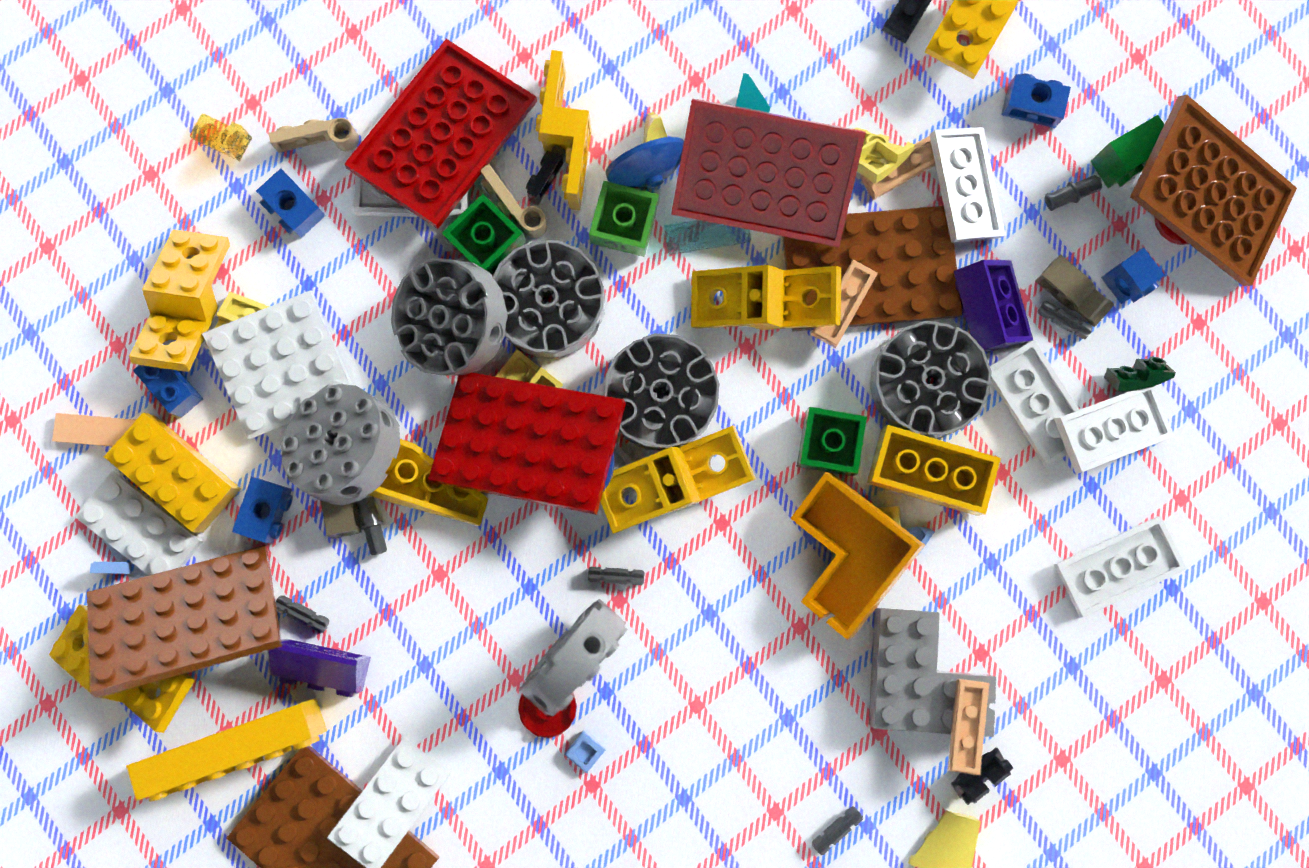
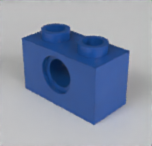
[1001,73,1071,128]
[256,168,326,238]
[1101,247,1165,304]
[133,365,204,417]
[232,476,293,543]

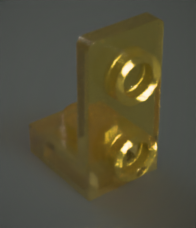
[190,113,253,162]

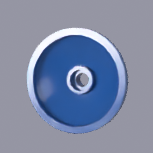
[605,137,684,189]

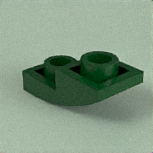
[1104,356,1176,391]

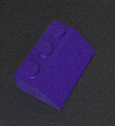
[954,259,1033,352]
[268,638,371,697]

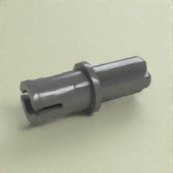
[1044,175,1103,211]
[356,497,387,555]

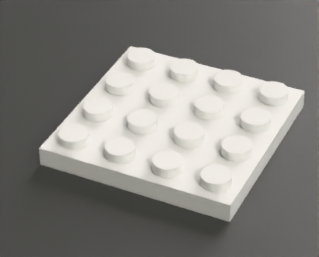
[202,290,352,440]

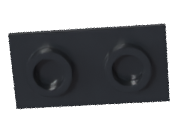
[951,747,1014,805]

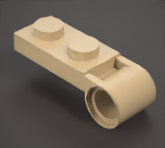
[268,118,359,153]
[480,164,547,238]

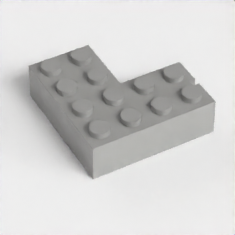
[869,608,997,737]

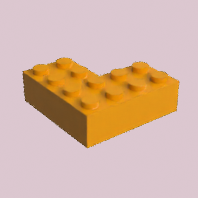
[790,472,925,640]

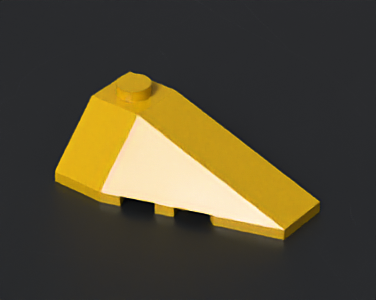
[369,439,489,526]

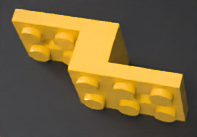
[924,0,1019,80]
[535,50,592,211]
[129,229,230,372]
[691,265,841,330]
[601,425,756,534]
[49,604,195,733]

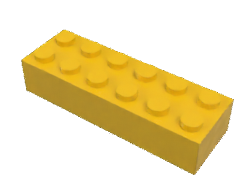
[126,698,327,802]

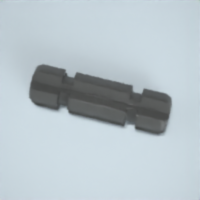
[1038,301,1093,339]
[588,566,645,585]
[276,595,330,633]
[812,806,864,855]

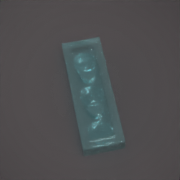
[664,220,751,255]

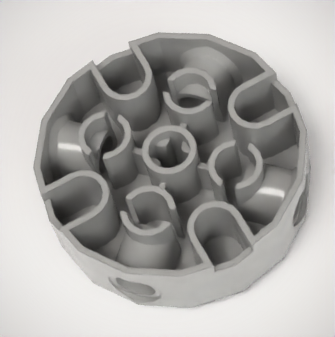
[493,240,605,358]
[391,258,507,376]
[870,321,992,439]
[604,333,720,451]
[280,384,400,506]
[518,598,628,716]

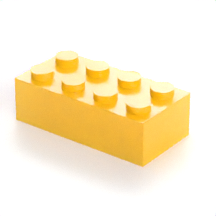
[104,412,241,533]
[866,425,1001,516]

